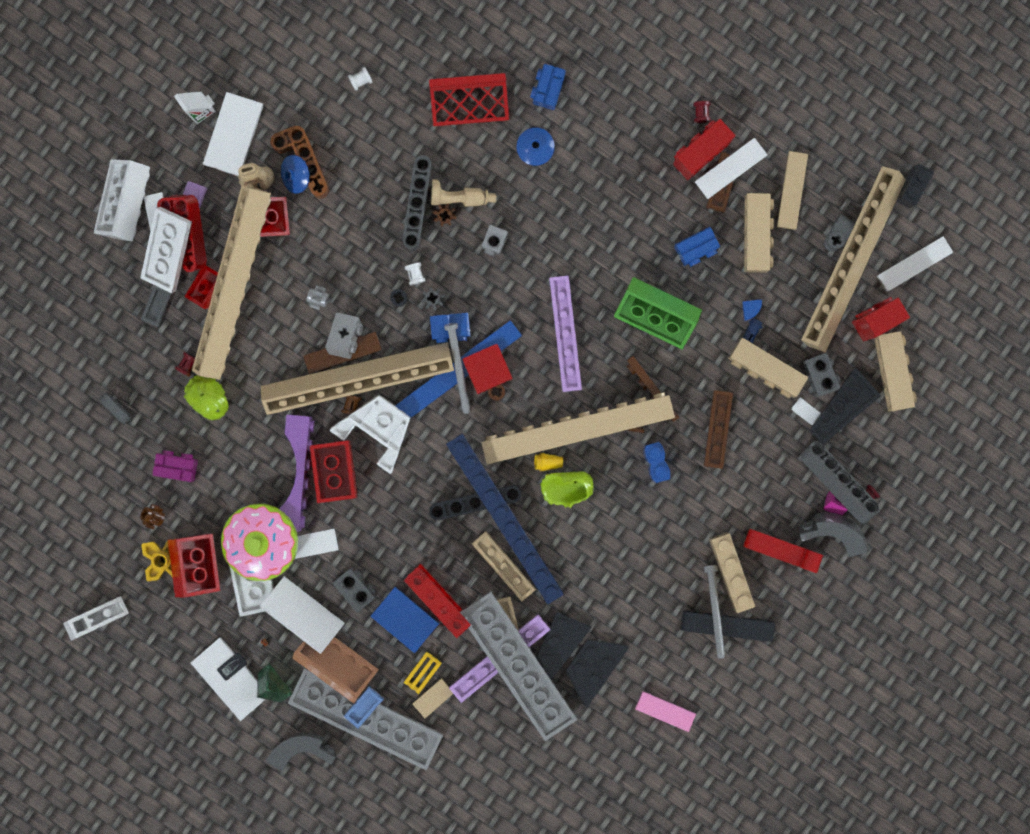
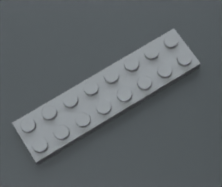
[460,591,577,741]
[288,668,443,770]

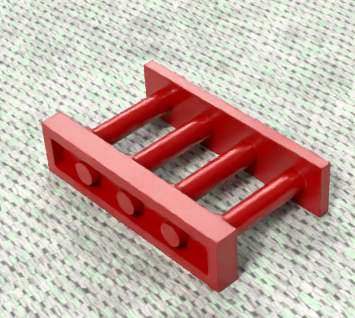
[404,564,471,638]

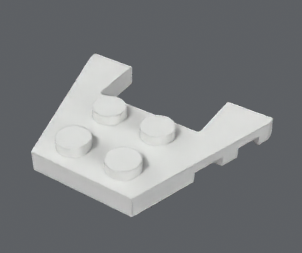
[330,395,410,474]

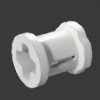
[348,67,373,91]
[404,262,426,286]

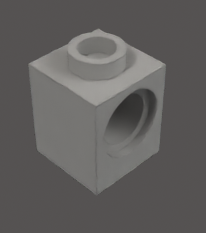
[482,225,508,256]

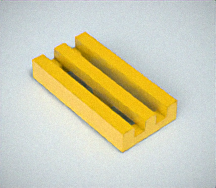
[403,651,442,694]

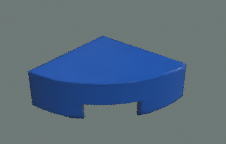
[742,299,762,321]

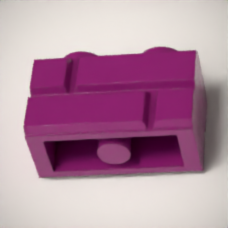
[152,450,198,482]

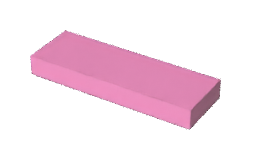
[635,691,696,732]

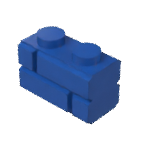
[530,64,566,110]
[674,227,720,267]

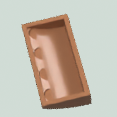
[292,637,379,703]

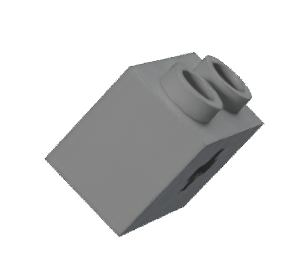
[325,312,363,359]

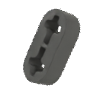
[99,392,132,424]

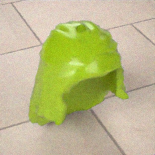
[184,375,229,420]
[540,471,594,508]

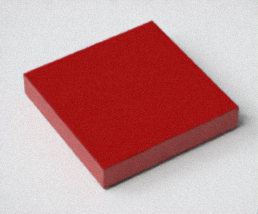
[462,344,513,394]

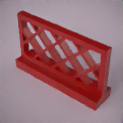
[429,73,509,127]

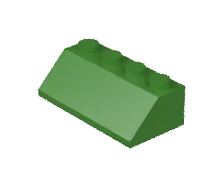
[614,277,702,350]

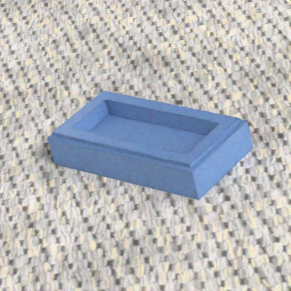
[344,686,384,729]

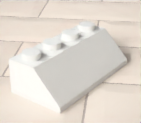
[94,159,150,241]

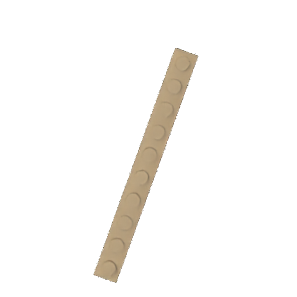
[801,166,906,353]
[192,185,271,379]
[261,342,454,415]
[481,392,675,464]

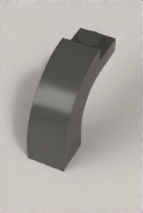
[799,513,868,557]
[266,733,337,771]

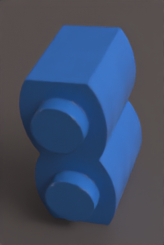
[430,313,471,343]
[643,442,670,483]

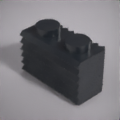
[896,164,934,209]

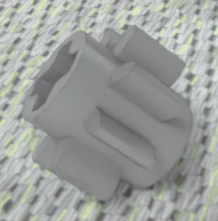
[306,285,329,310]

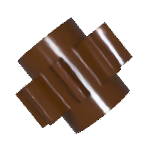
[433,204,456,227]
[140,504,165,529]

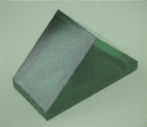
[257,663,293,703]

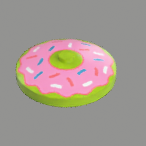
[221,504,298,581]

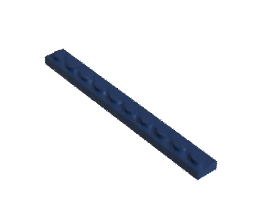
[446,433,564,604]

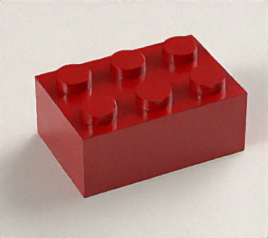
[673,119,736,181]
[852,297,910,341]
[310,441,358,503]
[168,534,220,598]

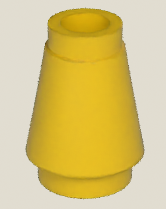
[534,452,563,472]

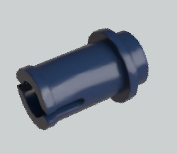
[742,318,763,344]

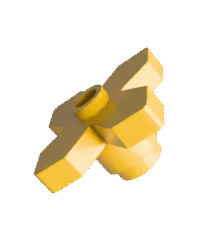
[141,538,176,581]

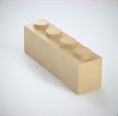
[744,193,774,273]
[874,331,917,412]
[728,338,808,399]
[709,532,755,613]

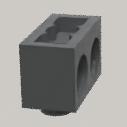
[802,353,841,397]
[332,567,376,613]

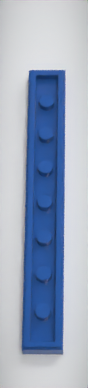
[395,320,522,418]

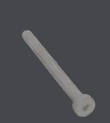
[444,323,470,414]
[704,565,725,659]

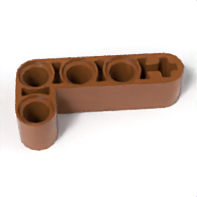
[270,126,329,199]

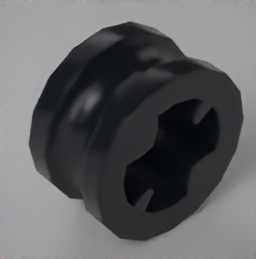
[390,289,408,307]

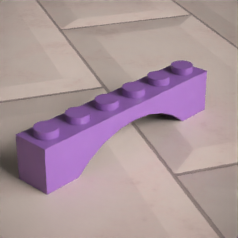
[279,415,315,532]

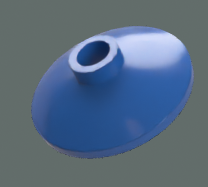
[517,128,555,166]
[281,155,309,194]

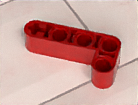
[157,194,207,272]
[743,528,824,573]

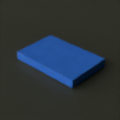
[370,586,439,653]

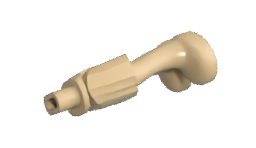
[238,163,275,190]
[431,179,496,207]

